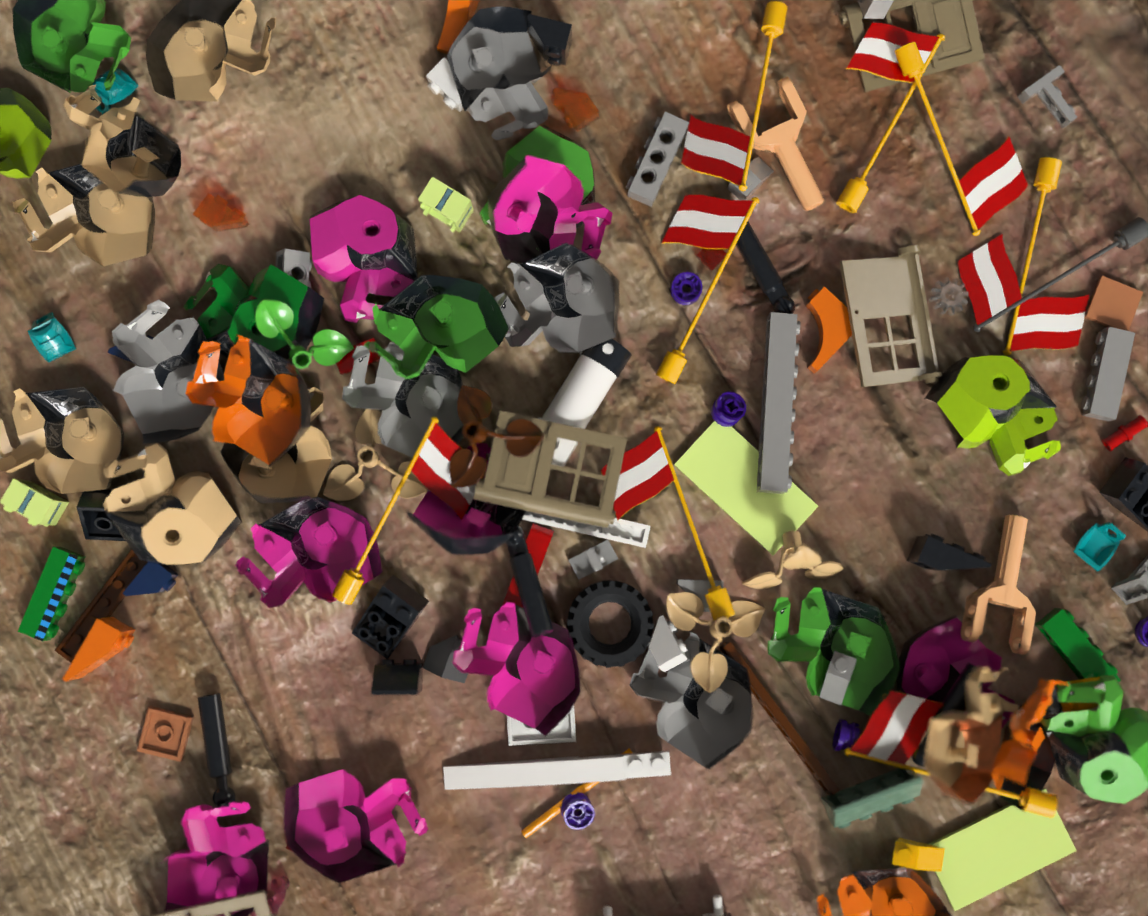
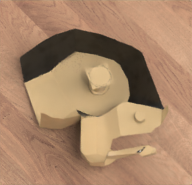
[146,0,277,102]
[221,387,332,503]

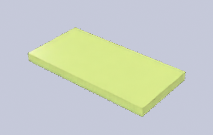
[674,421,818,556]
[929,788,1077,911]

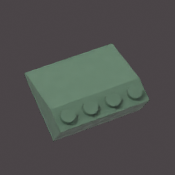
[821,768,923,829]

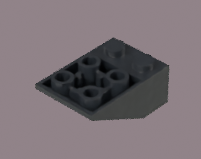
[1099,457,1148,532]
[907,534,992,570]
[352,575,429,659]

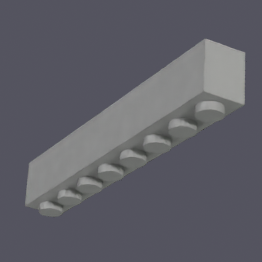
[757,312,800,494]

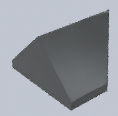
[422,635,468,683]

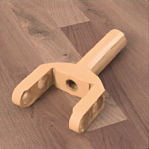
[727,77,824,211]
[961,515,1036,655]

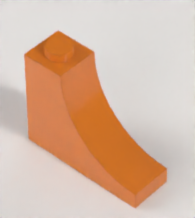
[437,0,480,54]
[806,286,852,374]

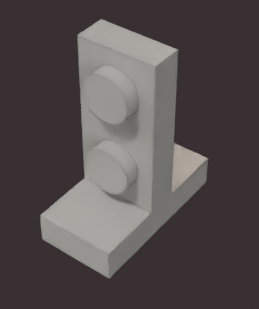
[1018,65,1077,129]
[569,539,618,580]
[1111,555,1148,605]

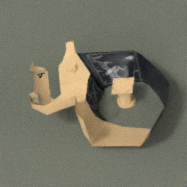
[64,85,181,197]
[12,164,155,267]
[0,387,124,494]
[103,443,242,565]

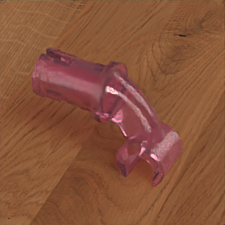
[251,876,289,916]

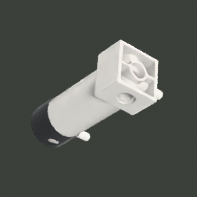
[538,339,632,467]

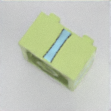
[418,177,474,233]
[0,478,69,527]

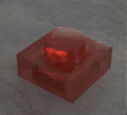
[696,248,726,272]

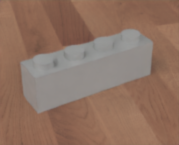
[1081,327,1135,421]

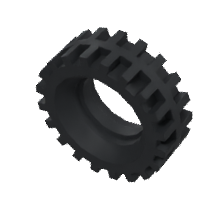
[567,580,654,668]

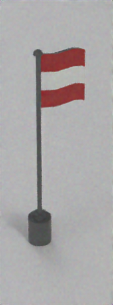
[957,217,1148,332]

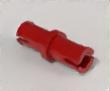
[1102,415,1148,452]

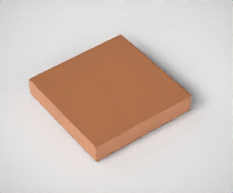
[1084,276,1143,331]
[137,706,194,762]

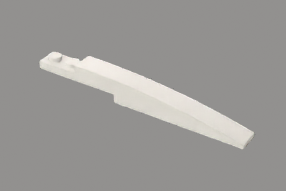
[427,490,651,548]
[443,751,671,790]

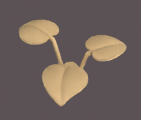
[323,409,428,501]
[742,531,844,589]
[666,592,765,693]

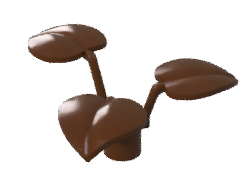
[449,385,544,488]

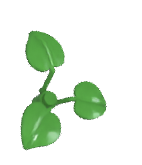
[255,299,354,369]

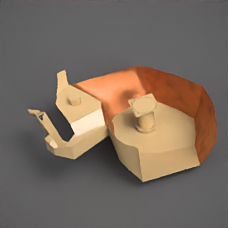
[924,667,1019,804]

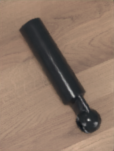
[736,221,795,314]
[503,525,554,637]
[911,662,984,767]
[197,693,235,807]

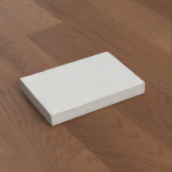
[507,706,576,746]

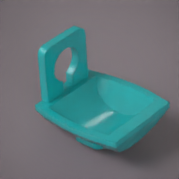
[93,68,139,114]
[28,312,76,363]
[1073,522,1126,572]

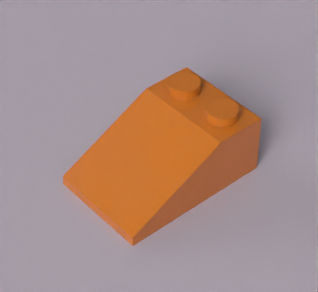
[62,617,135,682]

